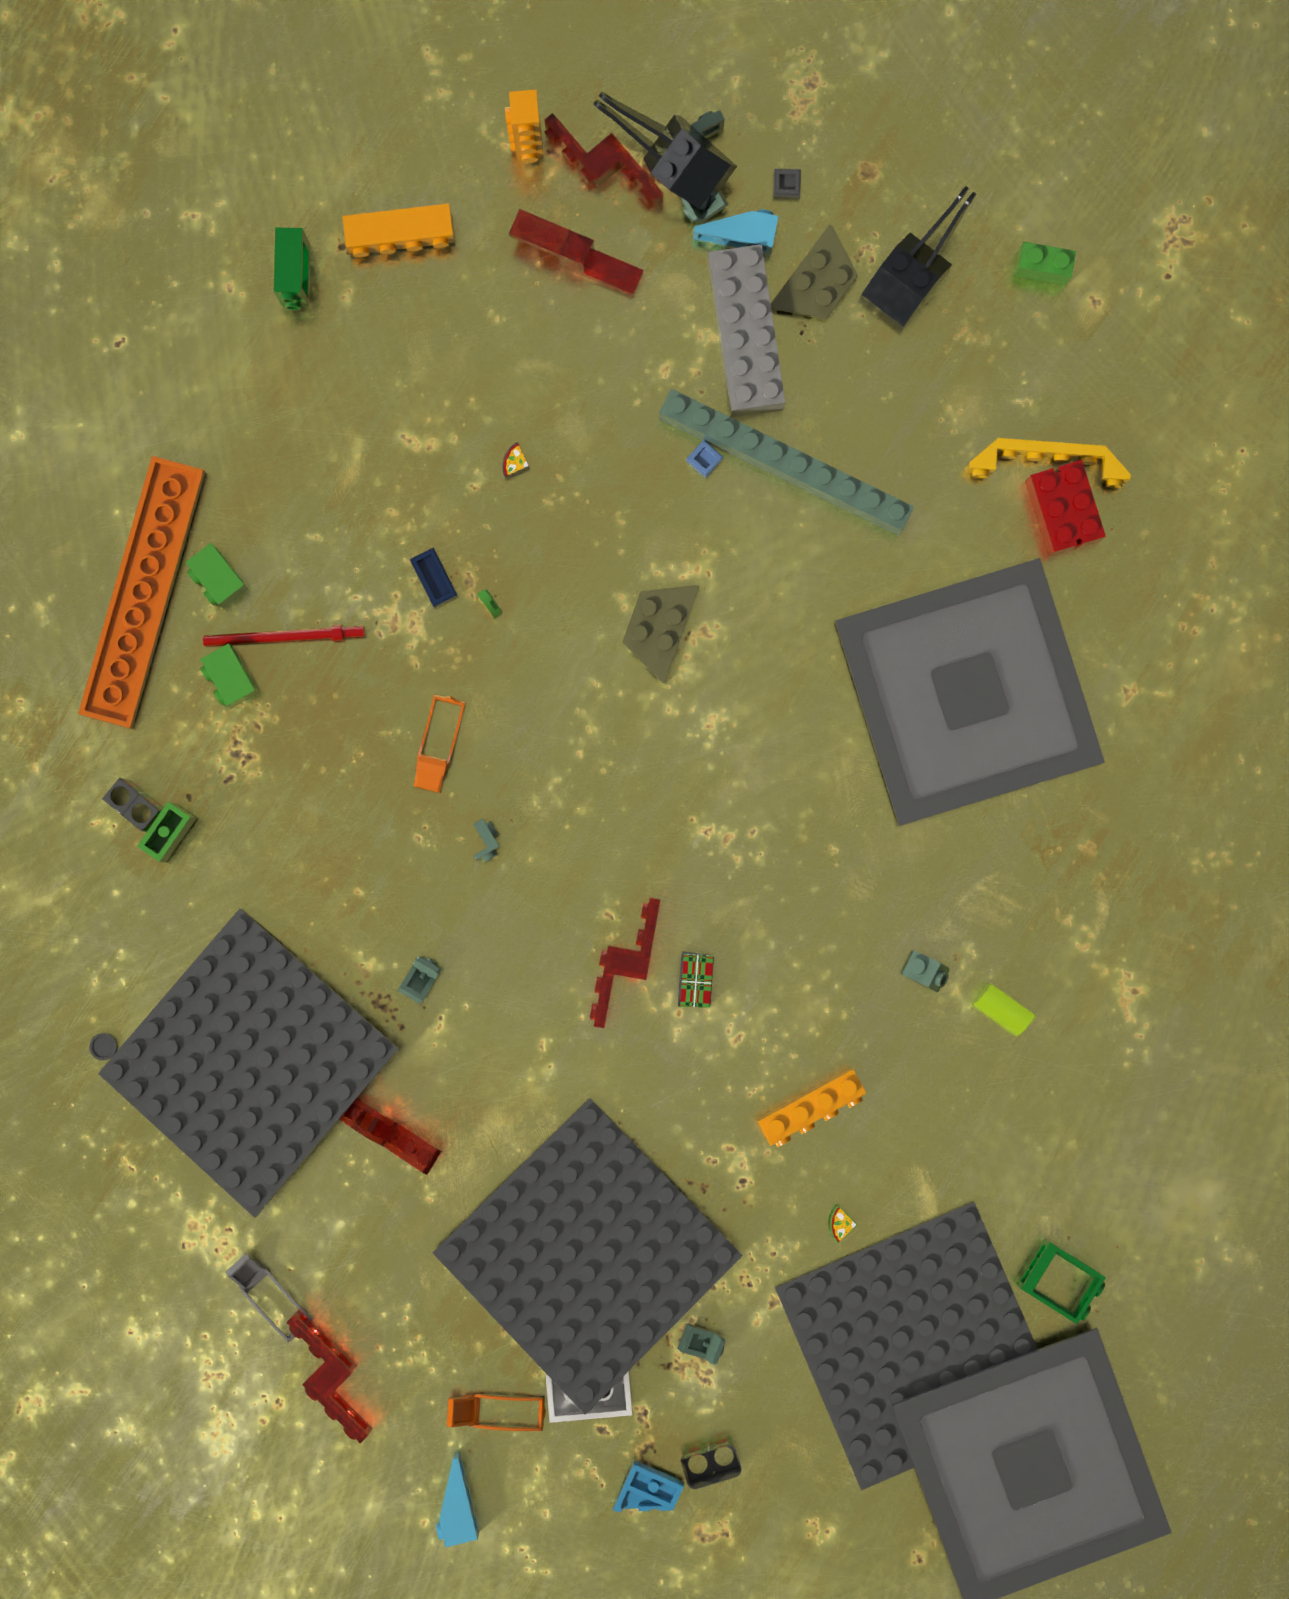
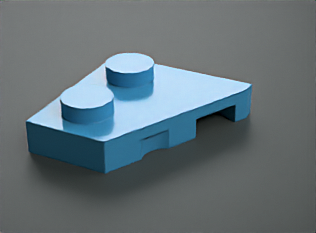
[613,1460,685,1512]

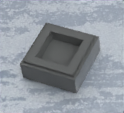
[773,169,801,199]

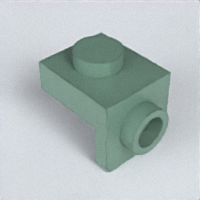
[691,110,725,137]
[681,190,729,223]
[473,818,500,863]
[902,950,950,992]
[398,956,441,1004]
[677,1323,725,1365]

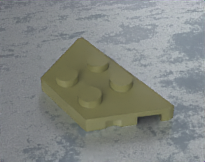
[771,224,858,320]
[622,585,699,684]

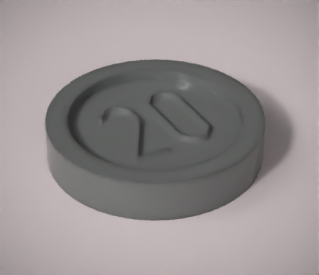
[89,1033,118,1060]

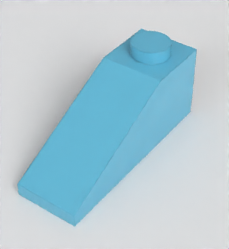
[693,209,779,255]
[436,1452,479,1548]

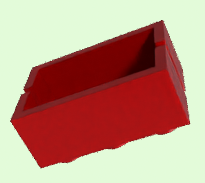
[1025,460,1106,557]

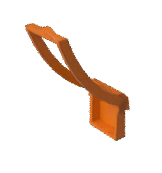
[414,694,466,793]
[447,1393,545,1431]

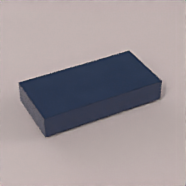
[410,547,458,608]

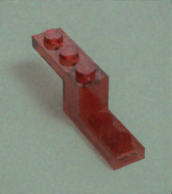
[544,113,664,208]
[509,209,644,297]
[590,898,660,1028]
[339,1098,442,1175]
[286,1309,373,1443]

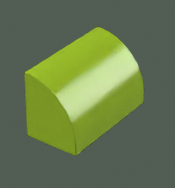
[971,983,1036,1037]

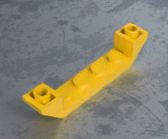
[965,438,1131,488]

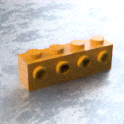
[505,89,544,163]
[342,203,455,257]
[756,1067,866,1147]

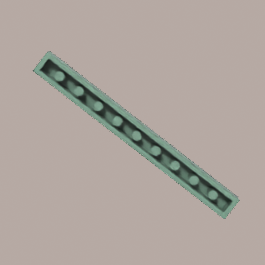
[659,389,914,536]

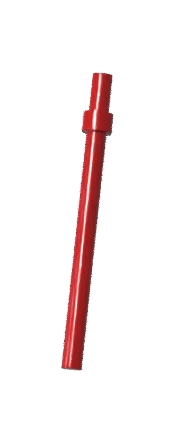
[203,624,365,646]

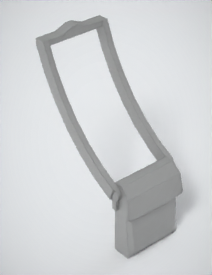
[226,1253,313,1343]

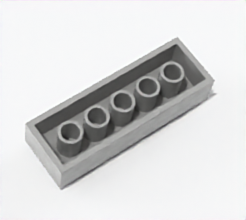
[708,244,785,417]

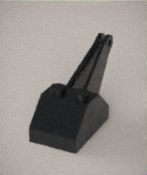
[593,92,737,210]
[860,186,977,331]

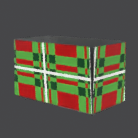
[102,778,164,832]
[678,951,714,1008]
[680,1439,742,1489]

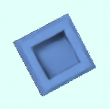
[686,440,724,478]

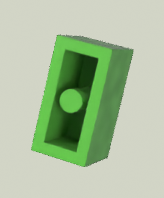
[1014,241,1076,286]
[185,543,248,608]
[200,643,259,708]
[137,802,197,863]

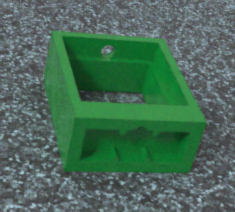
[274,227,310,310]
[1017,1239,1106,1324]

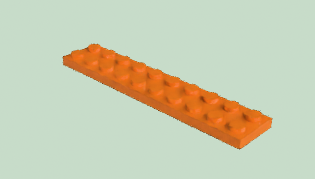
[78,456,205,729]

